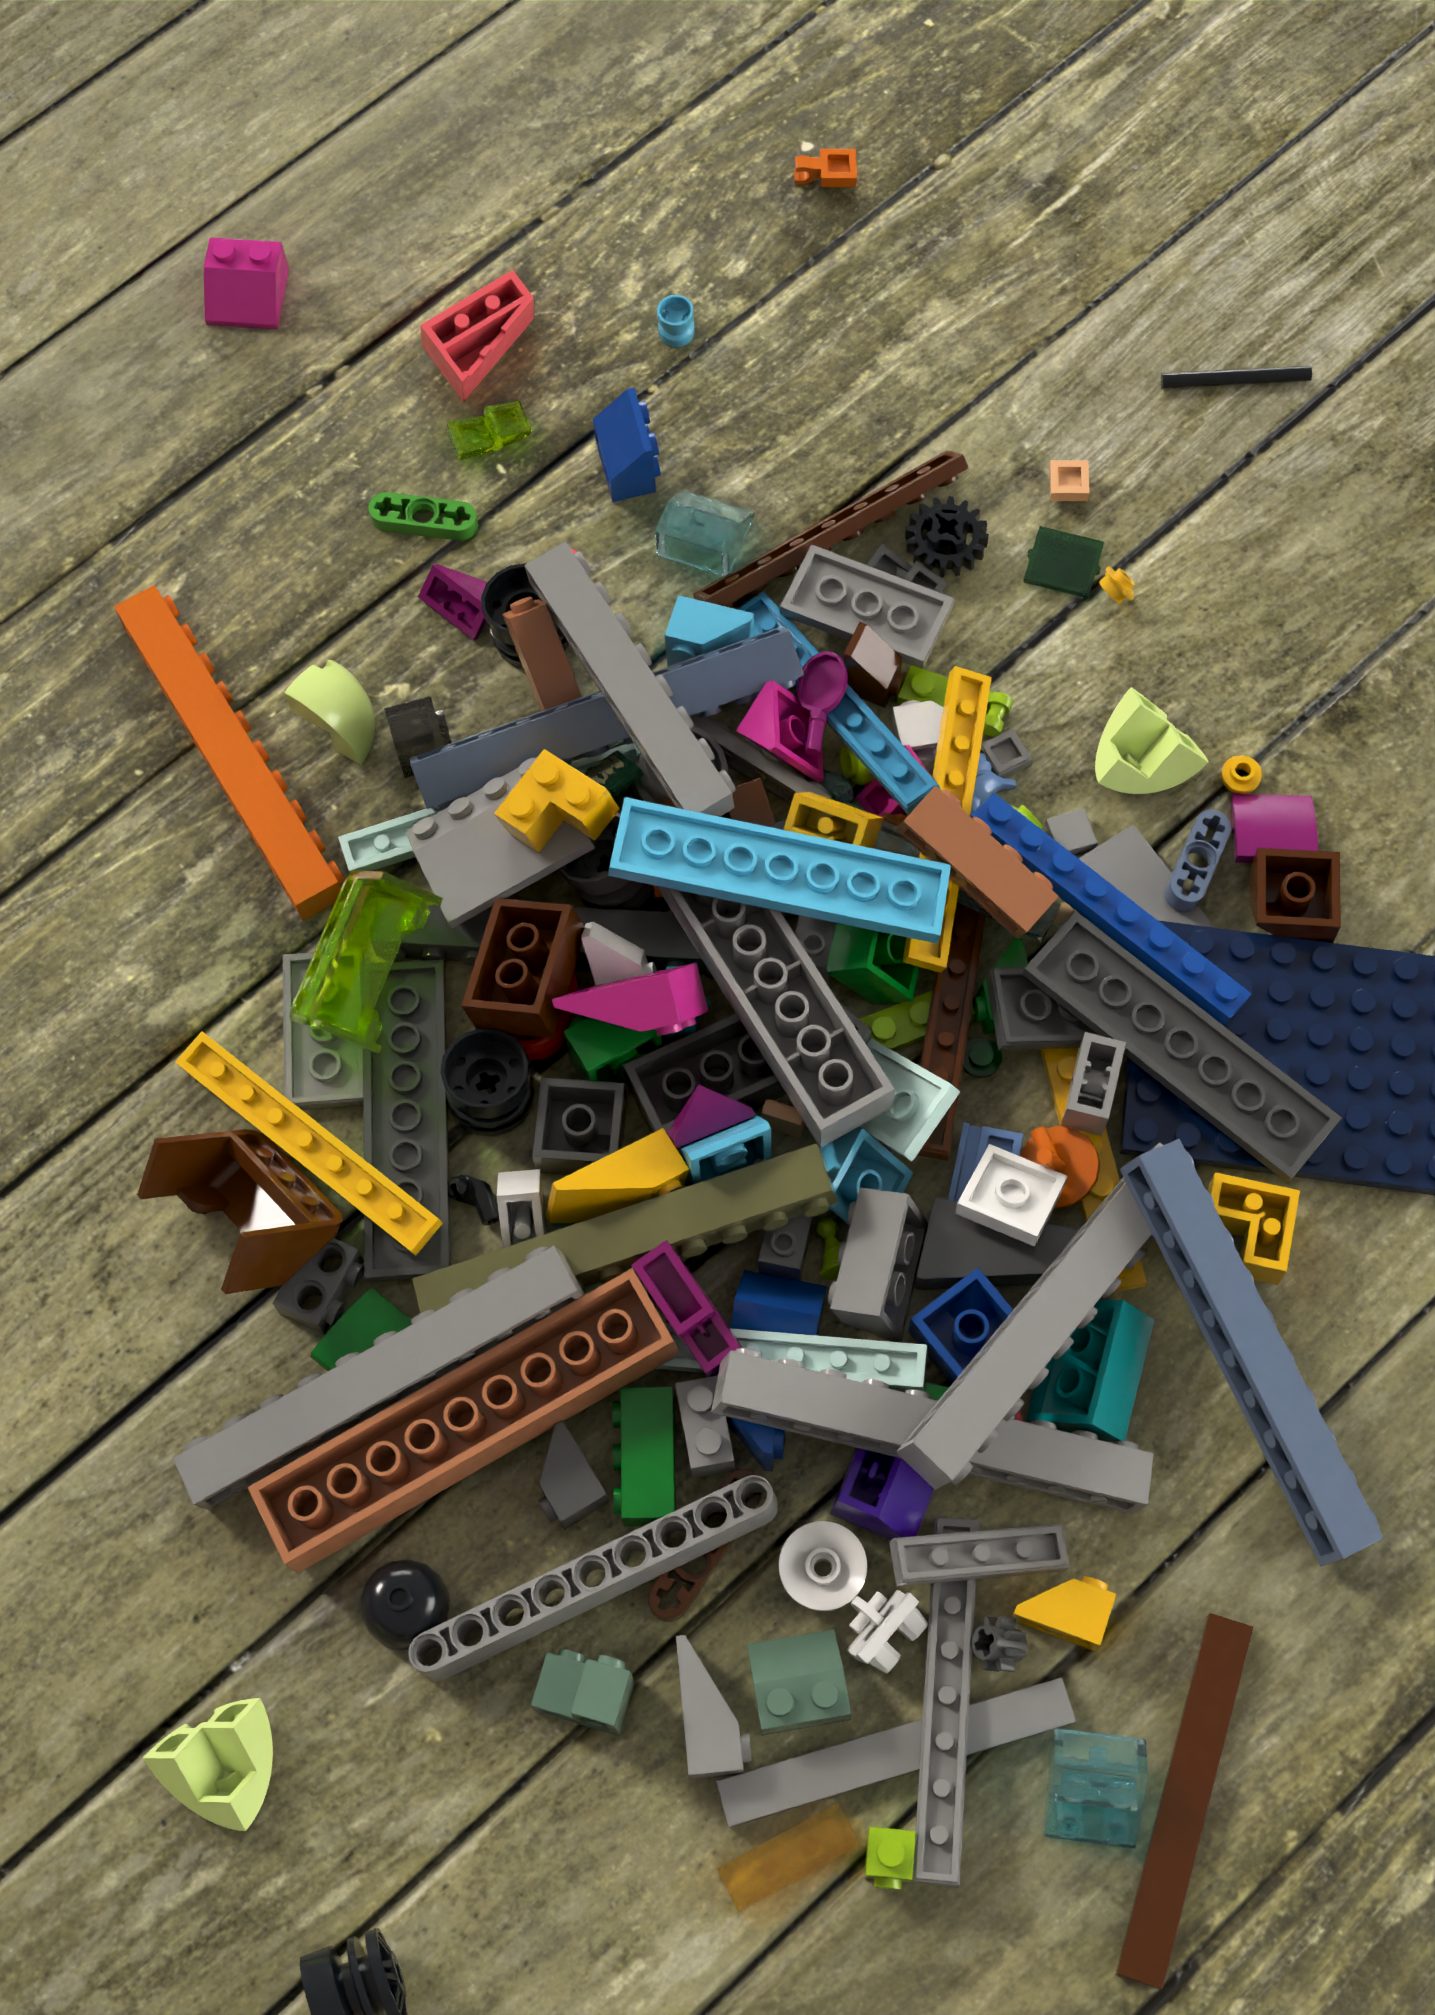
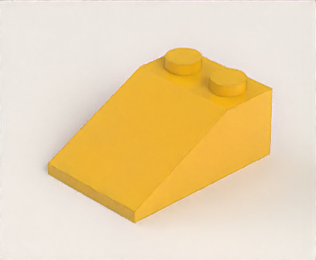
[545,1128,689,1223]

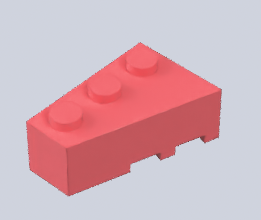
[420,270,534,402]

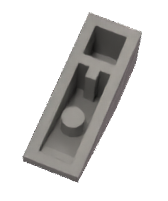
[676,1635,752,1780]

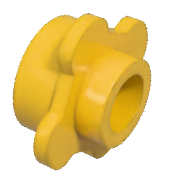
[1099,566,1135,604]

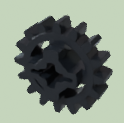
[905,496,989,577]

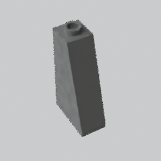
[915,1197,1079,1290]

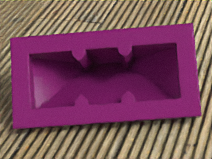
[418,564,487,640]
[667,1085,755,1148]

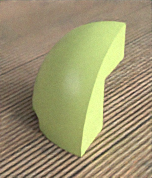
[284,660,375,765]
[1095,687,1209,794]
[143,1698,273,1831]

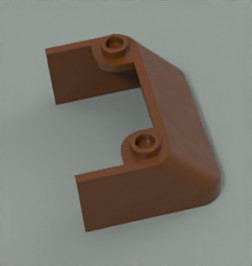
[137,1129,342,1294]

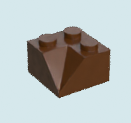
[1250,848,1341,943]

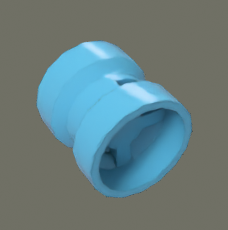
[657,295,695,347]

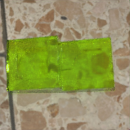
[446,401,531,460]

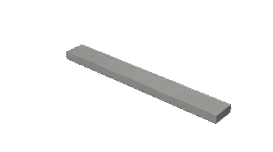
[912,1517,979,1888]
[716,1677,1076,1828]

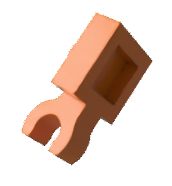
[794,149,857,187]

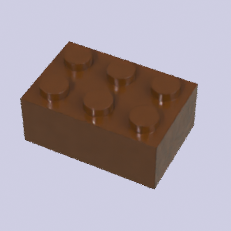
[461,898,584,1038]

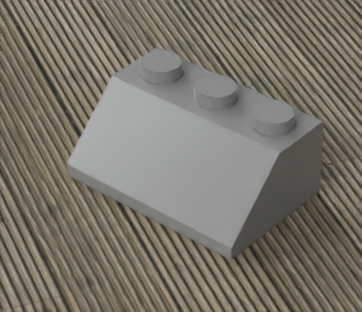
[828,1187,929,1342]

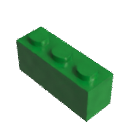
[612,1386,676,1527]

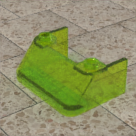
[290,870,443,1053]

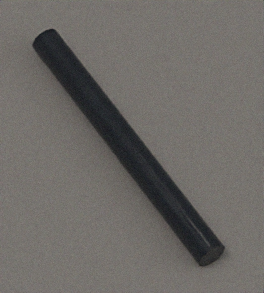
[1161,366,1312,388]

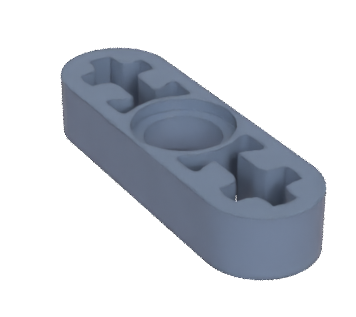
[1164,810,1231,912]

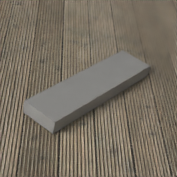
[889,1524,1070,1586]

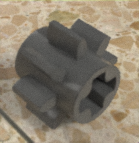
[972,1616,1027,1672]

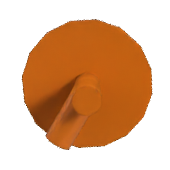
[1020,1125,1100,1209]

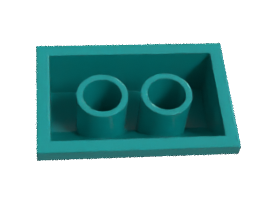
[1026,1300,1155,1442]

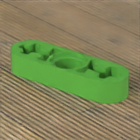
[368,492,478,541]

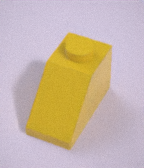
[1012,1576,1116,1652]

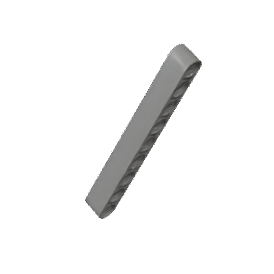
[408,1475,778,1681]

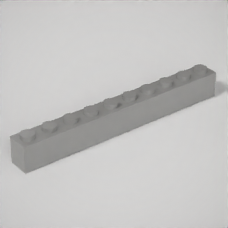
[896,1143,1163,1490]
[173,1246,585,1510]
[711,1348,1154,1514]

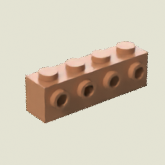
[896,785,1059,939]

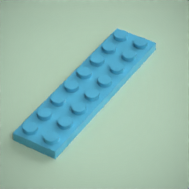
[608,797,951,943]

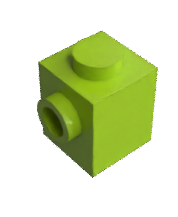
[864,1826,916,1890]

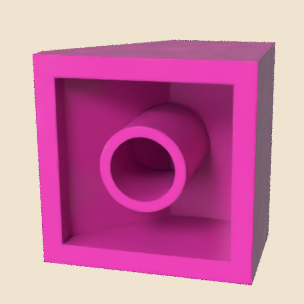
[203,237,289,329]

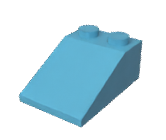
[676,1114,772,1186]

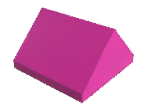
[736,680,824,783]

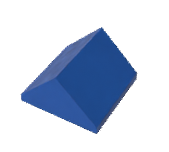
[730,1270,827,1336]

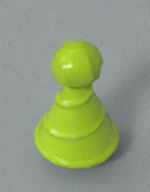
[816,1217,841,1280]

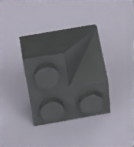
[532,1077,627,1175]

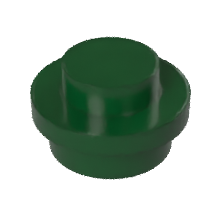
[963,1037,1002,1078]

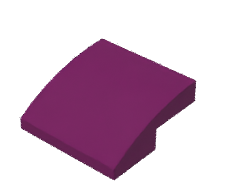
[1230,794,1318,863]

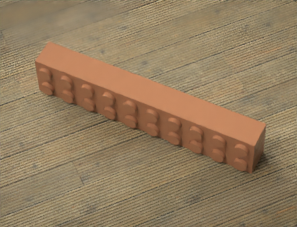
[247,1268,680,1574]

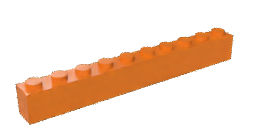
[114,585,345,921]

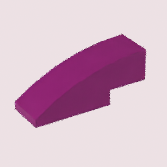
[631,1240,743,1377]

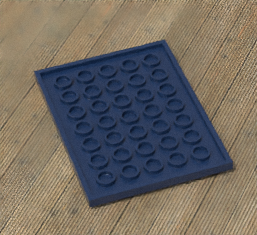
[1120,920,1435,1195]

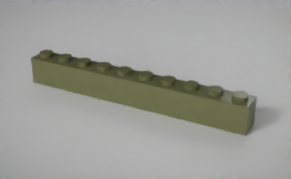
[412,1143,838,1313]

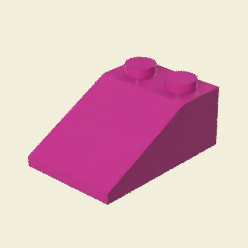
[552,963,708,1036]

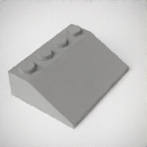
[406,757,595,928]

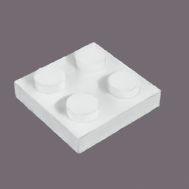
[955,1144,1068,1247]

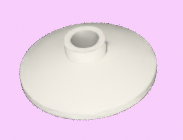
[779,1521,867,1611]

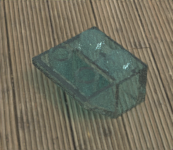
[1044,1728,1148,1849]

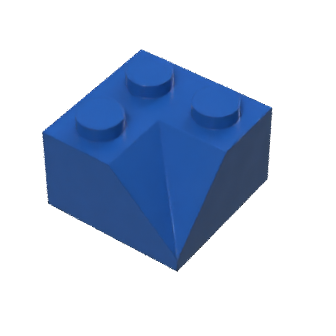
[908,1267,1013,1385]

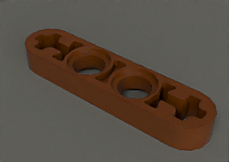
[648,1469,762,1622]

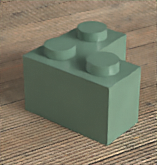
[530,1649,635,1736]

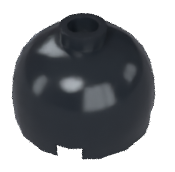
[361,1559,450,1651]

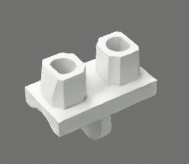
[846,1590,928,1673]

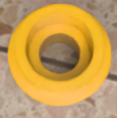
[1221,755,1262,794]

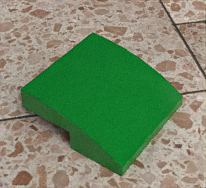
[310,1287,412,1371]

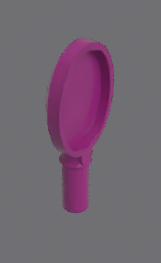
[797,651,848,757]

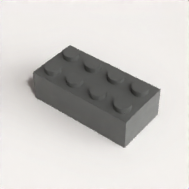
[623,1014,786,1134]

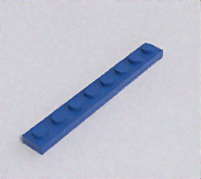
[970,793,1251,1026]

